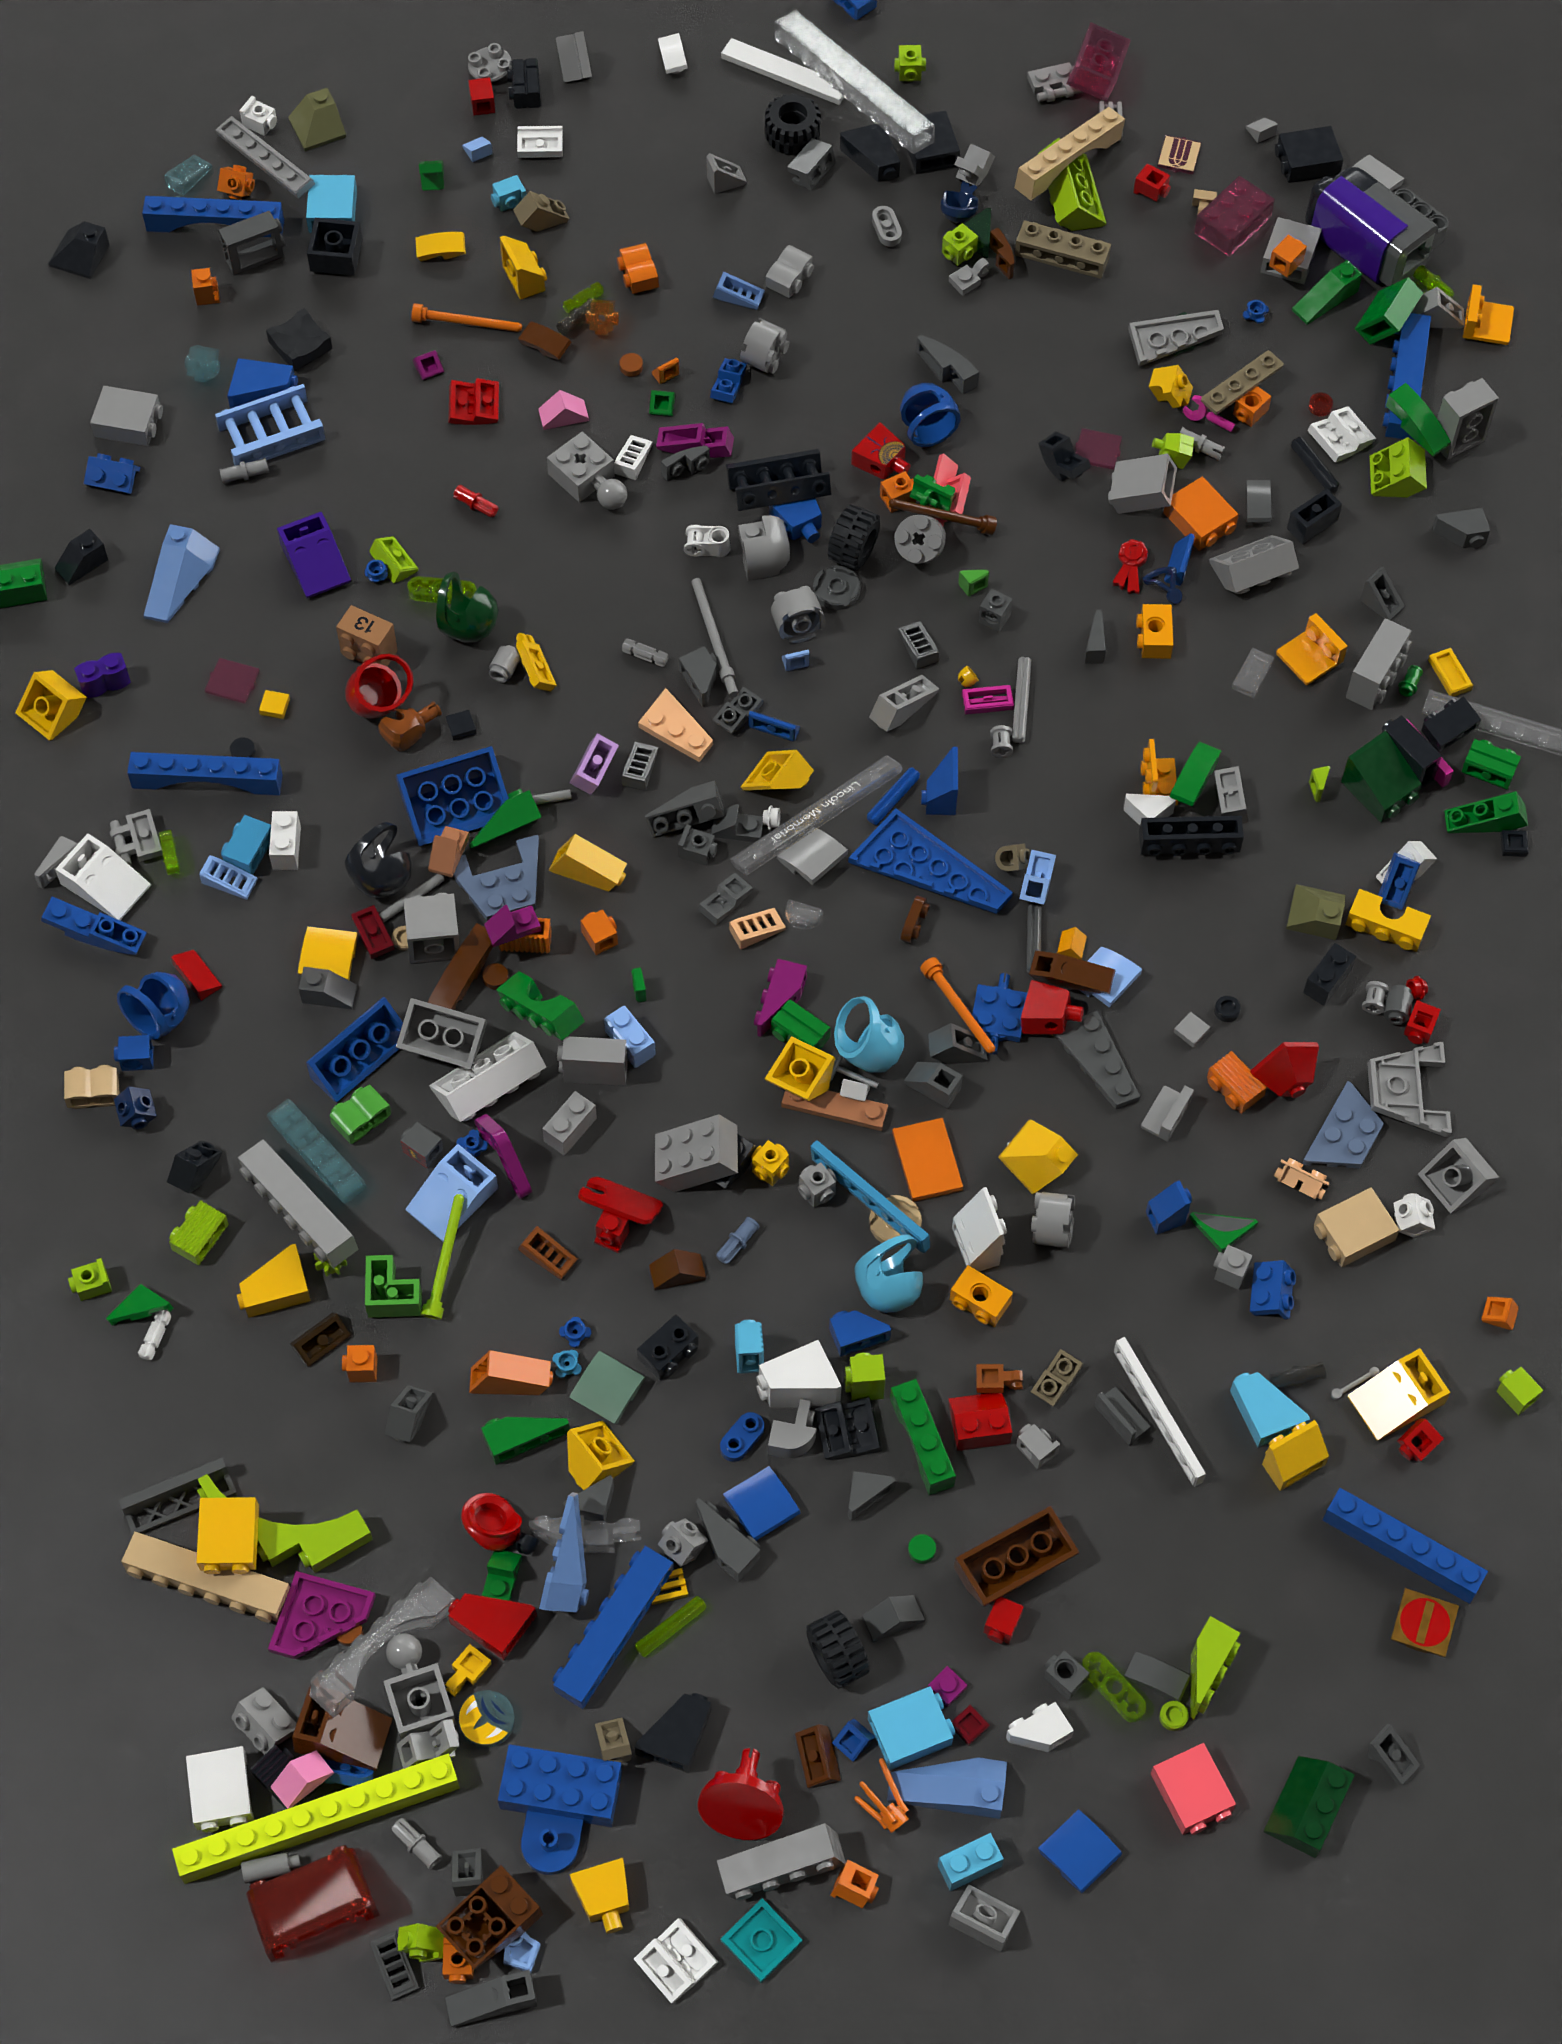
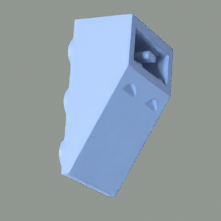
[405,1144,498,1242]

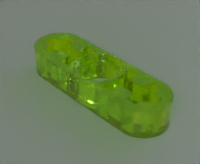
[407,576,477,604]
[1082,1652,1146,1722]

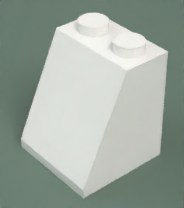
[756,1340,841,1408]

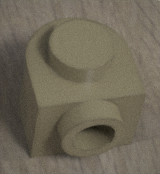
[995,843,1031,871]

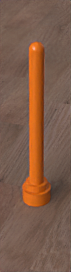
[411,303,522,332]
[920,957,995,1053]

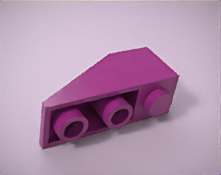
[754,959,807,1037]

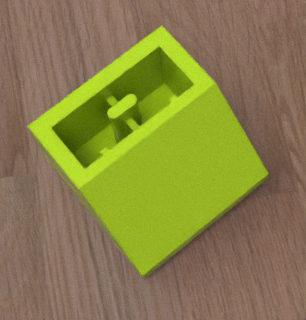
[1370,437,1427,498]

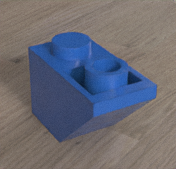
[1146,1180,1192,1235]

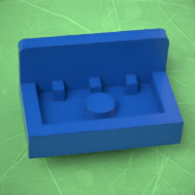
[84,453,140,494]
[1250,1260,1296,1319]

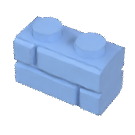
[604,1006,656,1068]

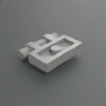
[1027,62,1082,102]
[110,809,164,865]

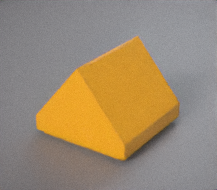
[1057,927,1087,960]

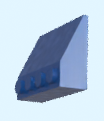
[395,746,508,846]

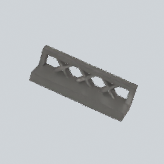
[119,1457,237,1535]

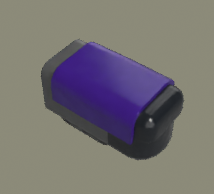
[1305,167,1449,287]

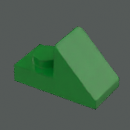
[419,160,444,190]
[482,1550,522,1601]

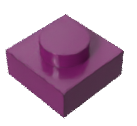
[928,1666,968,1708]

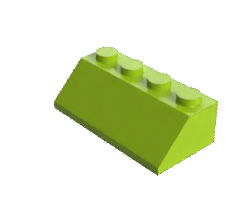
[1038,138,1107,231]

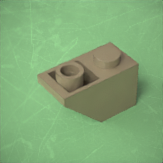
[513,191,569,232]

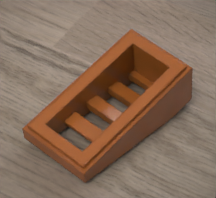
[518,1226,578,1280]

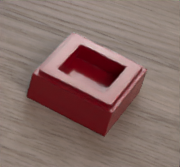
[951,1704,990,1746]

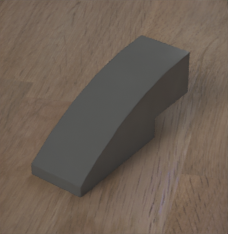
[916,335,979,394]

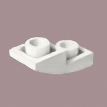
[658,33,688,74]

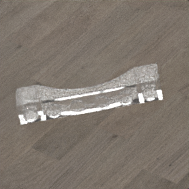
[309,1576,455,1718]

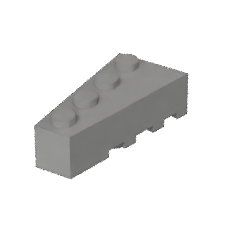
[717,1823,846,1900]

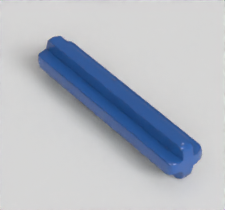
[867,767,920,825]

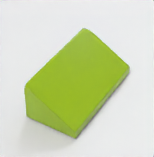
[369,536,419,583]

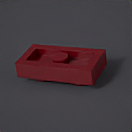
[351,905,395,959]

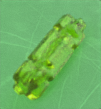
[563,282,604,314]

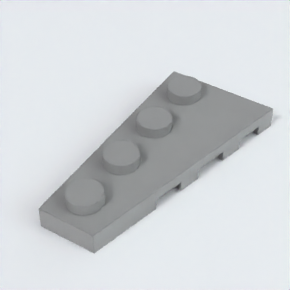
[1128,310,1224,367]

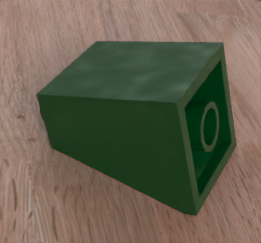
[1341,731,1421,822]

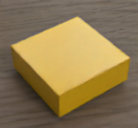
[259,690,290,719]

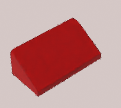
[171,950,222,1001]

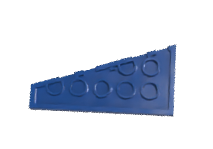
[848,808,1013,914]

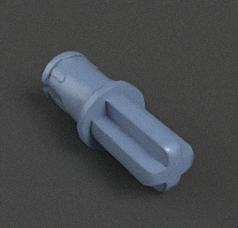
[716,1217,760,1264]

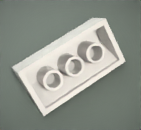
[429,1031,546,1122]

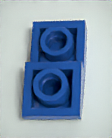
[710,358,747,403]

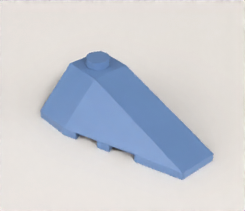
[887,1758,1007,1819]

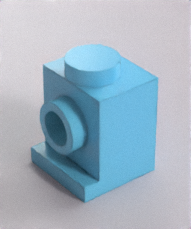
[491,175,527,212]

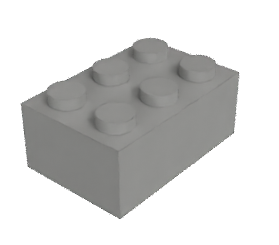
[1437,378,1499,460]
[1346,618,1412,710]
[655,1114,738,1192]

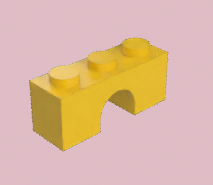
[1345,889,1431,952]

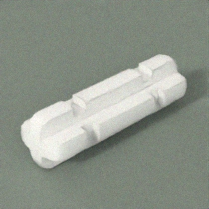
[138,1310,171,1361]

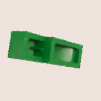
[1386,383,1451,456]
[1169,741,1222,806]

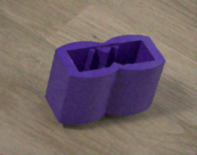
[74,653,131,698]

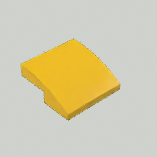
[298,927,358,980]

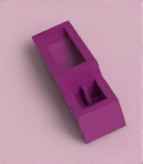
[656,423,734,458]

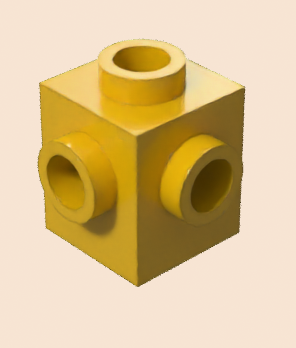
[751,1140,790,1186]

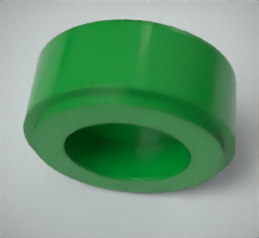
[908,1534,936,1564]

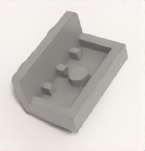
[231,1687,297,1755]

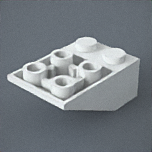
[55,833,151,920]
[952,1187,1007,1271]

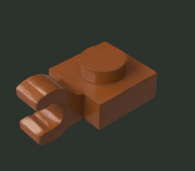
[976,1364,1023,1393]

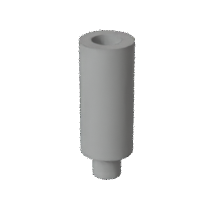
[241,1852,301,1883]

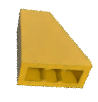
[549,834,627,892]
[237,1244,311,1318]

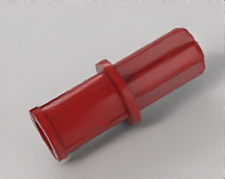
[453,484,499,517]

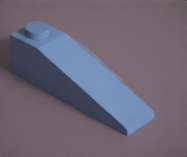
[144,524,220,623]
[539,1492,589,1612]

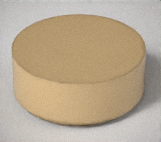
[392,926,408,951]

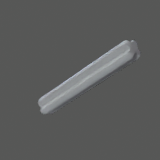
[1012,657,1031,743]

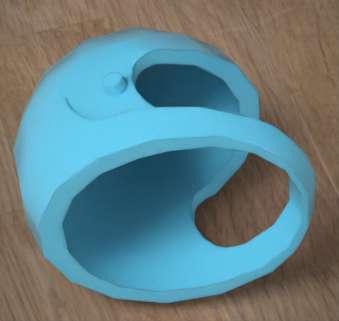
[834,996,904,1073]
[854,1235,923,1313]

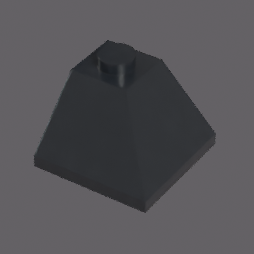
[48,221,110,279]

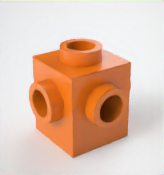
[217,165,255,200]

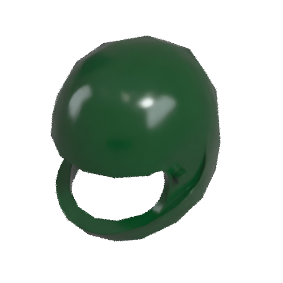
[436,571,499,642]

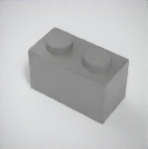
[542,1091,597,1156]

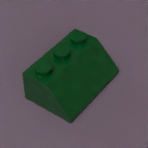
[1263,1756,1355,1858]

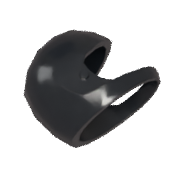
[345,822,411,898]

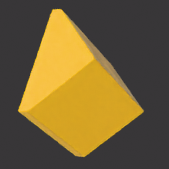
[765,1036,835,1101]

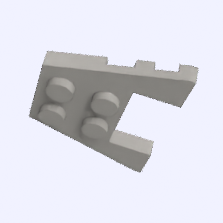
[1367,1042,1452,1137]

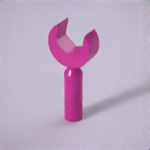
[1183,395,1235,432]

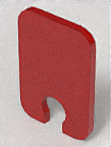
[578,1177,663,1224]

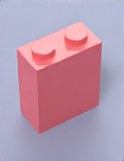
[1151,1743,1236,1835]

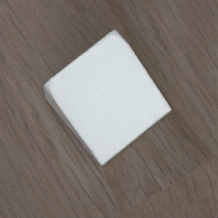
[840,1079,870,1101]

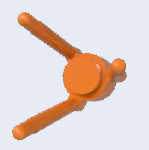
[854,1758,909,1833]

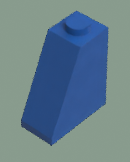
[227,358,298,409]

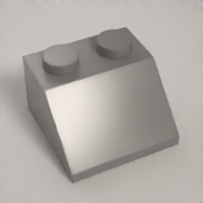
[1418,1138,1499,1214]

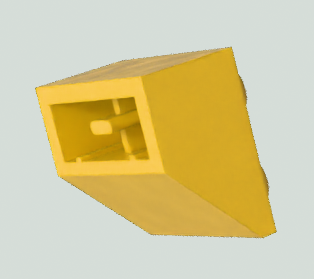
[1262,1420,1329,1491]

